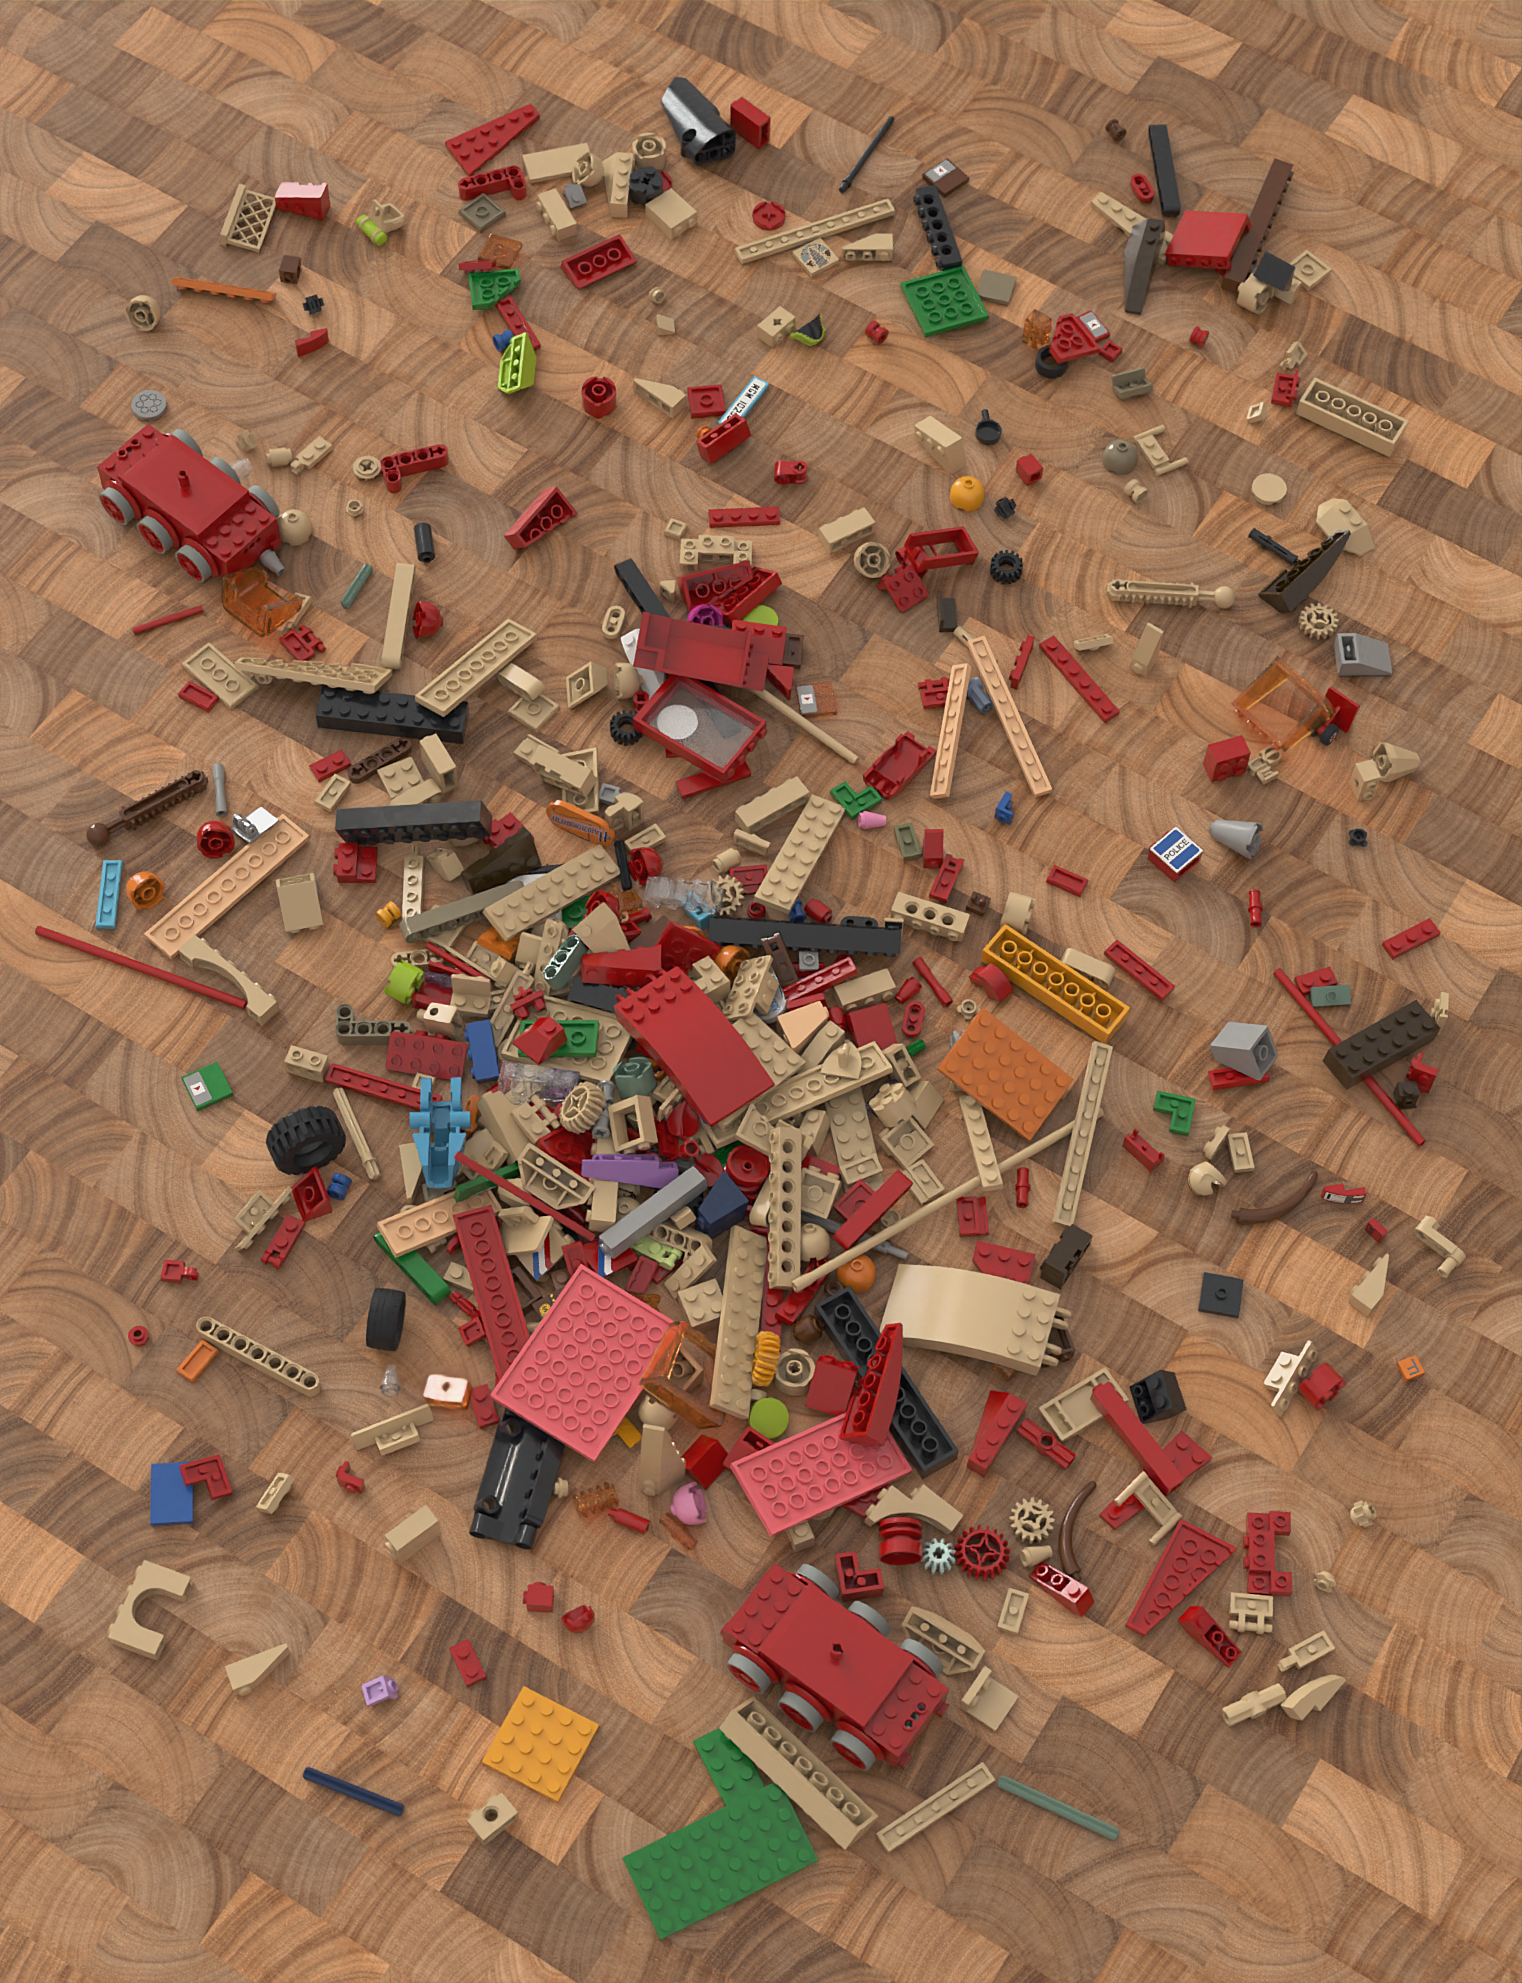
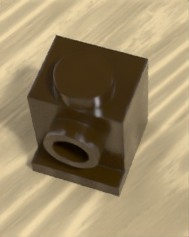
[1393,1081,1420,1110]

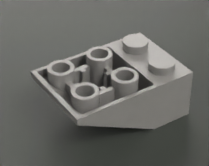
[1334,633,1392,676]

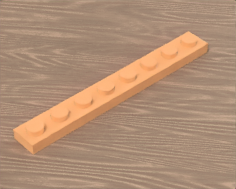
[930,663,971,799]

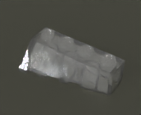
[644,877,725,914]
[497,1061,581,1105]

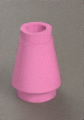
[858,811,886,829]

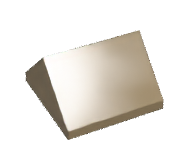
[906,1081,944,1131]
[656,1340,704,1398]

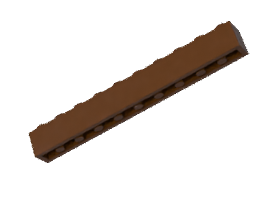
[1221,158,1294,294]

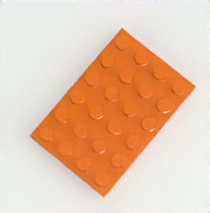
[936,1007,1074,1141]

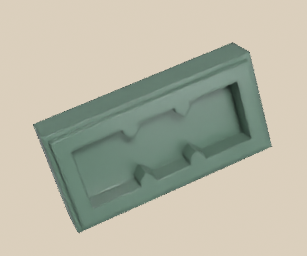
[1310,985,1351,1007]

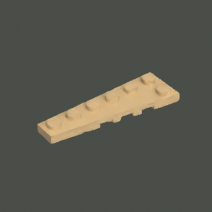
[1091,192,1173,265]

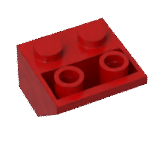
[722,1426,775,1474]

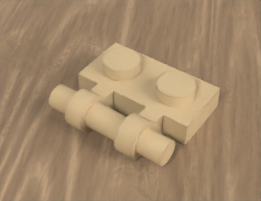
[510,1094,561,1145]
[1229,1592,1273,1634]

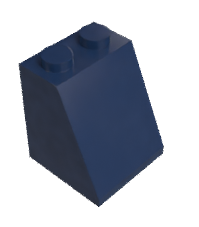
[694,1172,749,1240]

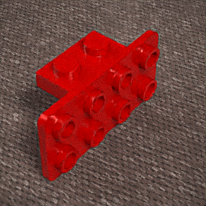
[385,1030,467,1080]

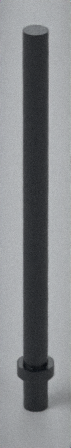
[839,116,895,193]

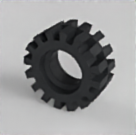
[990,550,1023,584]
[610,710,642,746]

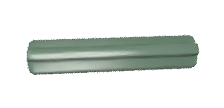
[341,564,373,608]

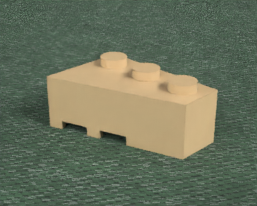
[529,744,597,797]

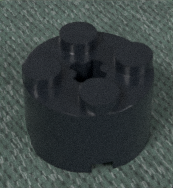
[629,166,663,207]

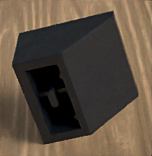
[1129,1370,1187,1424]

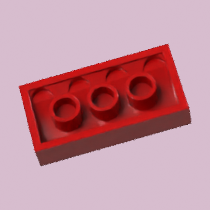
[561,234,637,290]
[711,566,782,626]

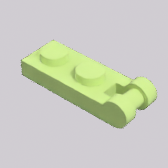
[629,1236,683,1270]

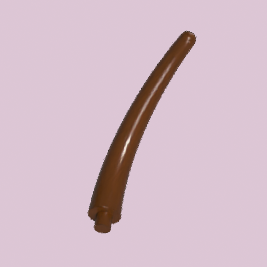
[1231,1171,1318,1224]
[1058,1481,1097,1582]

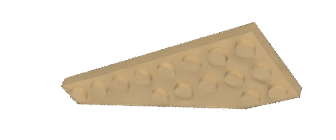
[234,657,393,694]

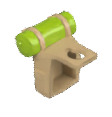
[355,200,405,246]

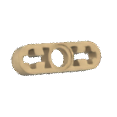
[391,948,447,969]

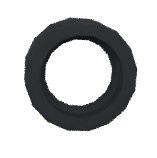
[1035,345,1068,378]

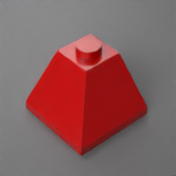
[512,1017,567,1065]

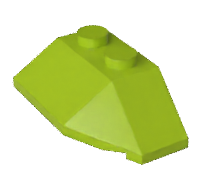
[498,332,536,394]

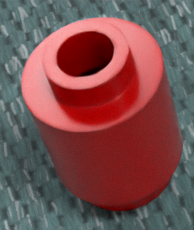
[804,898,833,923]
[827,1006,848,1033]

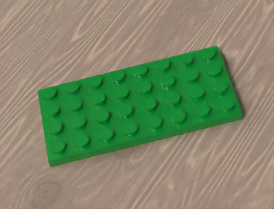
[622,1782,818,1940]

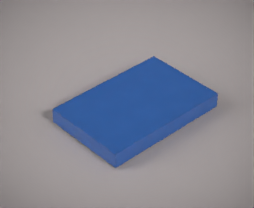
[150,1462,194,1526]

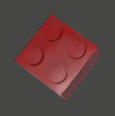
[1203,735,1251,782]

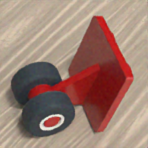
[1306,687,1360,746]

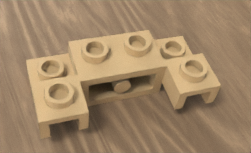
[680,534,752,570]

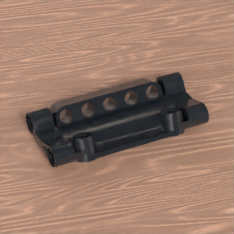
[469,1407,565,1550]

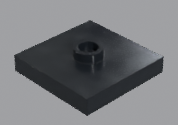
[1198,1272,1244,1318]

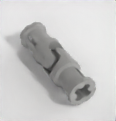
[592,1080,616,1139]

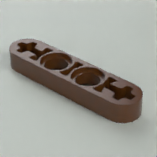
[348,737,412,784]

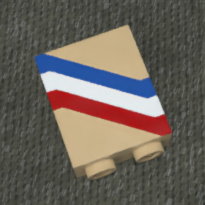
[516,1220,575,1282]

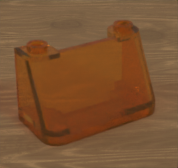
[221,565,303,638]

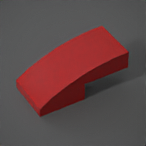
[295,328,329,357]

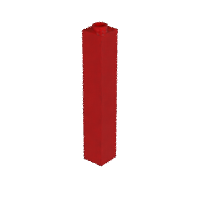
[1090,1381,1185,1496]

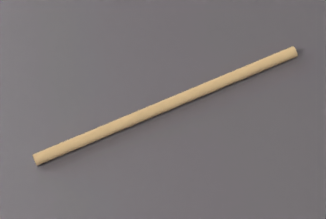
[749,689,859,765]

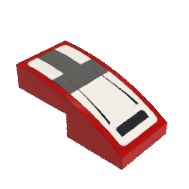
[1321,1183,1366,1204]

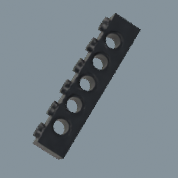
[913,185,962,272]

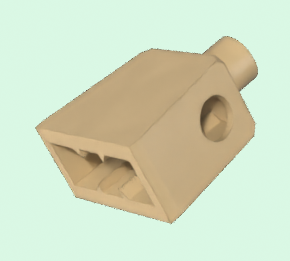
[417,1003,465,1041]

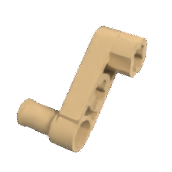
[1414,1216,1466,1278]

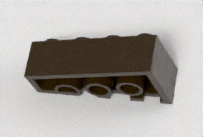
[461,826,542,895]

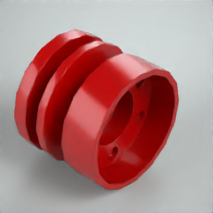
[878,1517,923,1566]

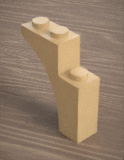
[864,1484,963,1536]

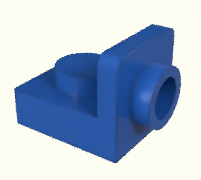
[994,791,1014,825]

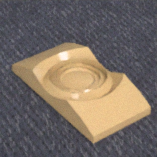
[1038,1367,1129,1442]

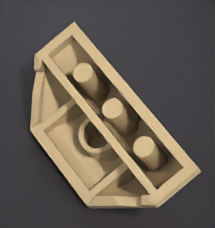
[1316,498,1375,557]
[517,1143,596,1210]
[902,1606,985,1675]

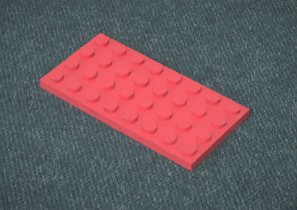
[730,1413,913,1538]

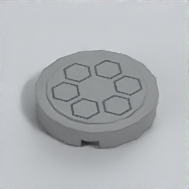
[131,390,167,421]

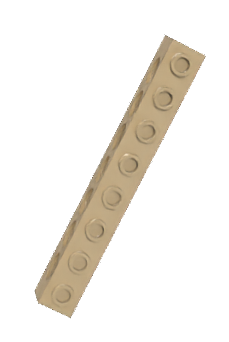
[768,1126,802,1290]

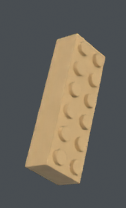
[1296,378,1409,457]

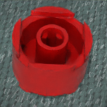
[581,376,617,419]
[1297,1362,1347,1411]

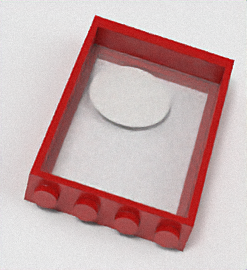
[633,674,767,783]

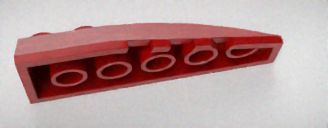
[839,1323,903,1447]

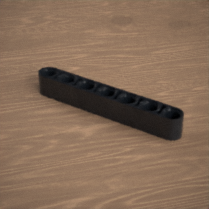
[1148,124,1180,216]

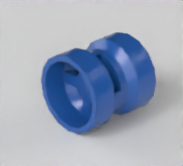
[492,329,514,352]
[327,1173,352,1200]

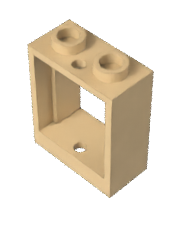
[608,1095,658,1154]

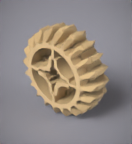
[559,1081,606,1134]

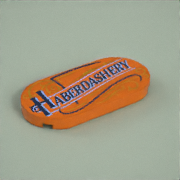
[546,800,615,847]

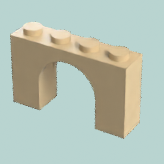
[107,1560,194,1661]

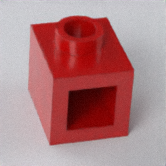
[1015,454,1043,486]
[523,1582,554,1613]

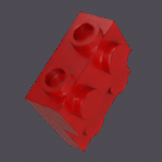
[482,812,534,849]
[333,843,378,883]

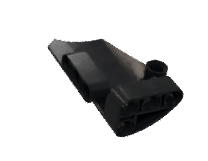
[661,77,736,165]

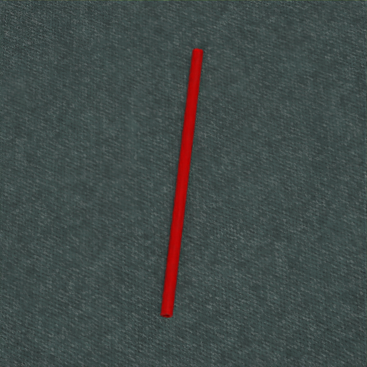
[35,926,248,1010]
[1273,968,1426,1147]

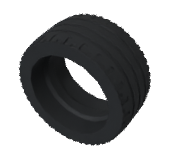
[366,1288,406,1351]

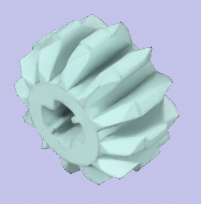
[921,1538,956,1575]

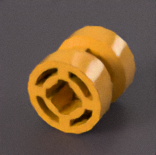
[375,901,402,928]

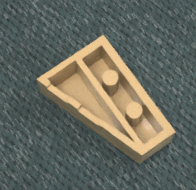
[914,416,967,475]

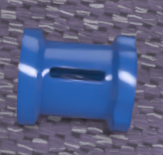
[789,899,806,922]

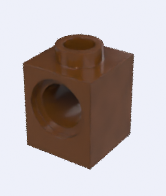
[279,255,302,284]

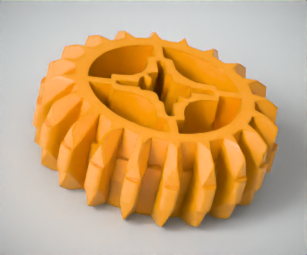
[751,1331,780,1387]

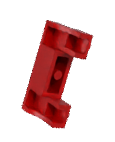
[1243,1511,1292,1597]

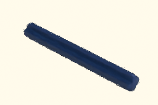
[303,1767,404,1816]

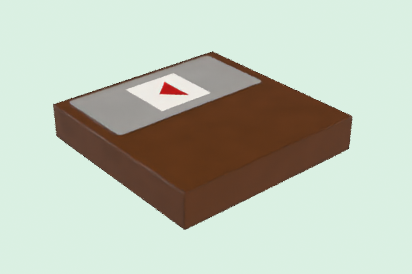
[922,158,969,198]

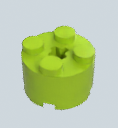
[384,960,424,1005]

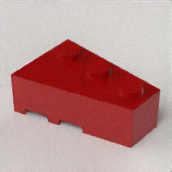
[274,183,331,221]

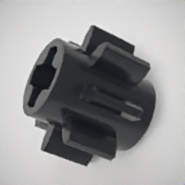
[302,294,325,315]
[994,497,1017,519]

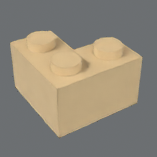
[692,956,730,1004]

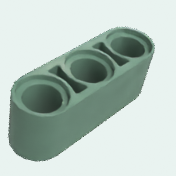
[543,935,587,990]

